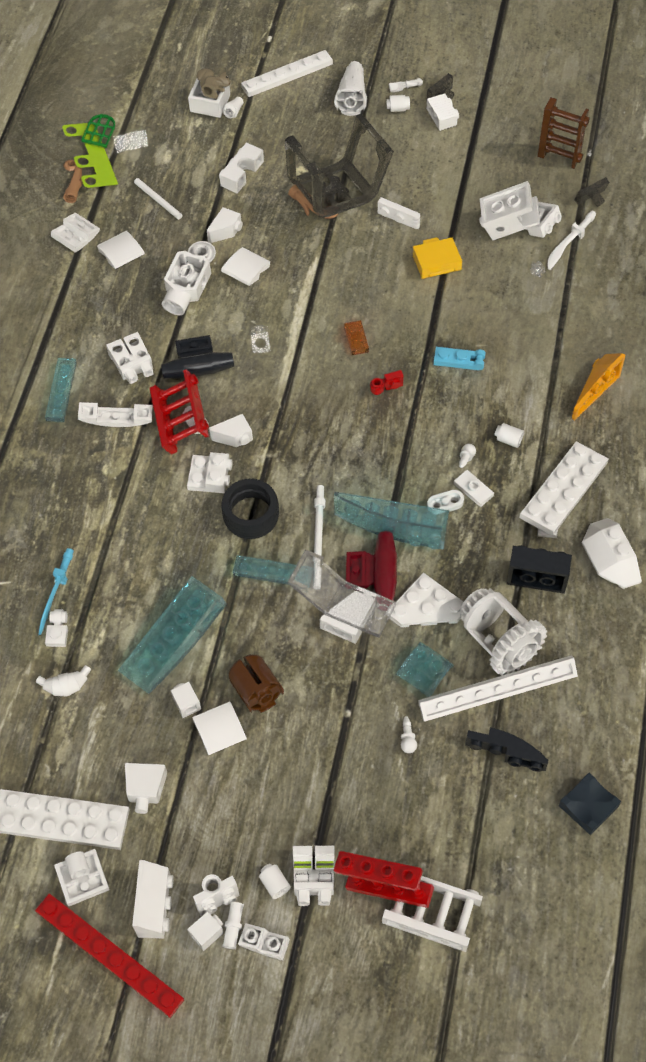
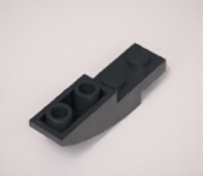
[465,727,548,772]

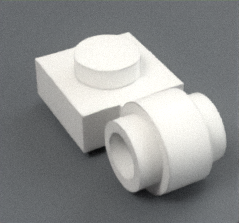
[45,609,68,647]

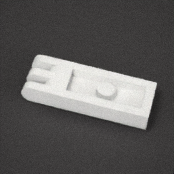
[378,197,420,229]

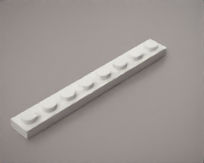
[418,656,578,722]

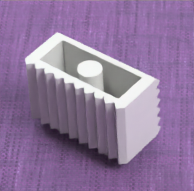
[426,94,459,131]

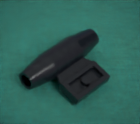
[161,335,234,379]

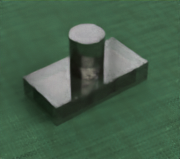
[426,73,454,102]
[574,177,610,207]

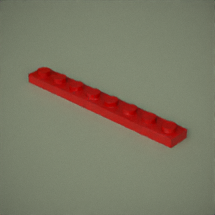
[35,893,184,1019]

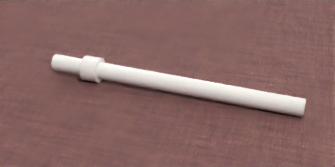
[312,485,326,590]

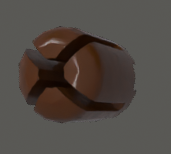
[229,654,284,713]

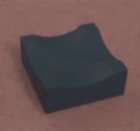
[559,772,621,835]

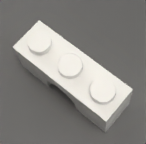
[219,142,264,193]

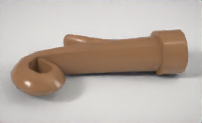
[63,159,88,203]
[288,184,339,219]

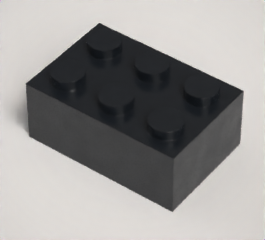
[506,545,572,594]

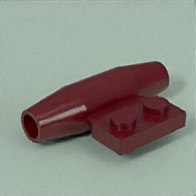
[346,531,397,607]

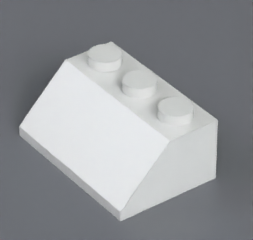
[132,860,174,939]

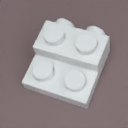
[526,202,561,238]
[187,452,233,493]

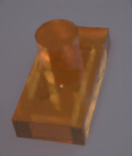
[344,320,369,355]

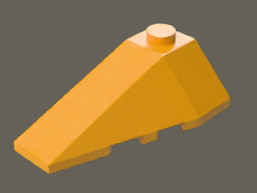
[572,353,626,421]

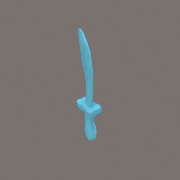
[39,548,74,635]

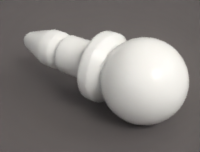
[459,444,476,468]
[401,716,417,753]

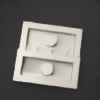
[51,213,100,252]
[97,231,145,269]
[221,247,270,286]
[192,702,247,755]

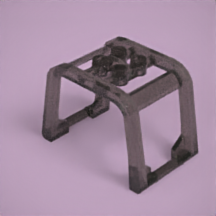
[285,114,394,218]

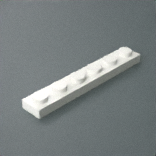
[241,50,333,97]

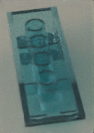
[334,492,449,549]
[118,576,227,694]

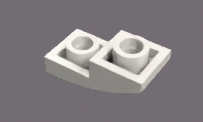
[238,923,290,961]

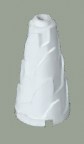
[334,61,367,116]

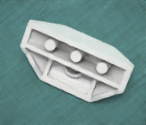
[582,518,642,589]

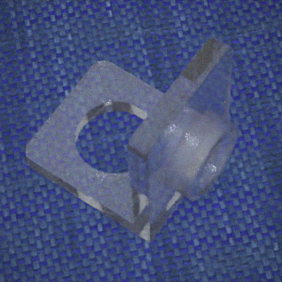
[251,325,270,353]

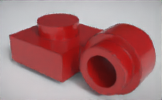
[370,370,404,395]

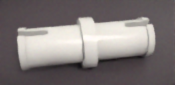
[222,902,244,949]

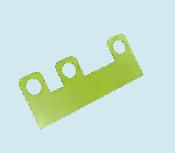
[62,123,119,188]

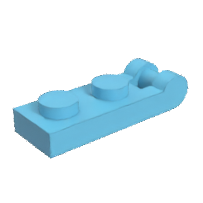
[434,347,486,370]

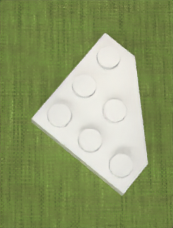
[386,573,463,627]

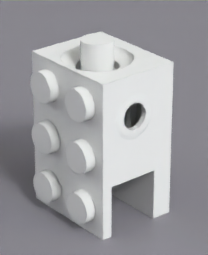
[479,181,541,240]

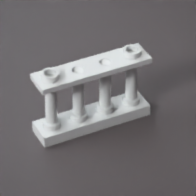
[382,876,483,952]

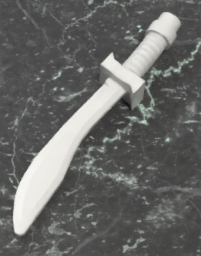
[547,211,596,270]

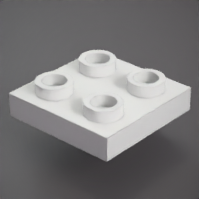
[54,849,110,907]
[193,874,239,916]

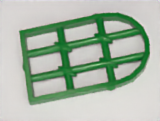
[82,114,115,148]

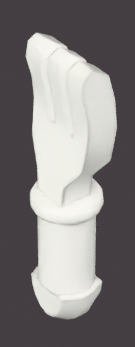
[389,78,423,92]

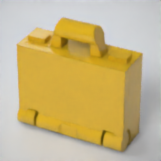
[413,237,462,279]

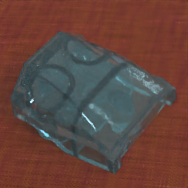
[396,642,454,697]

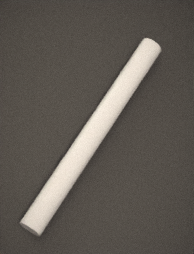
[134,178,182,220]

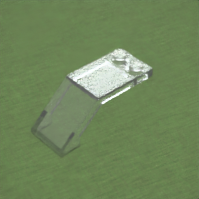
[288,549,396,638]

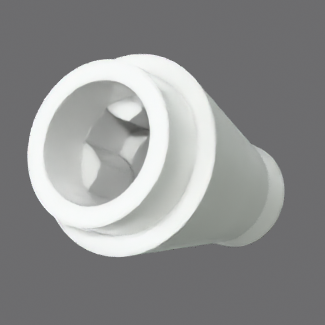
[223,97,244,118]

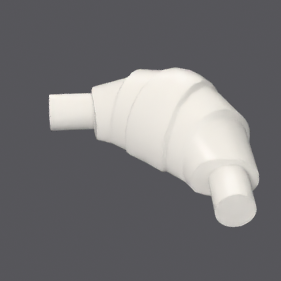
[36,665,91,697]

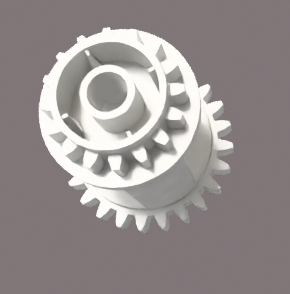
[460,589,547,676]

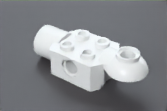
[162,241,216,315]

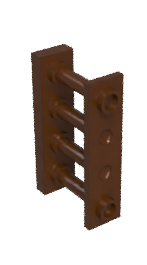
[537,97,590,169]

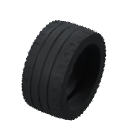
[221,478,279,539]

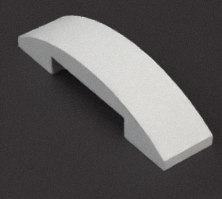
[78,402,153,427]

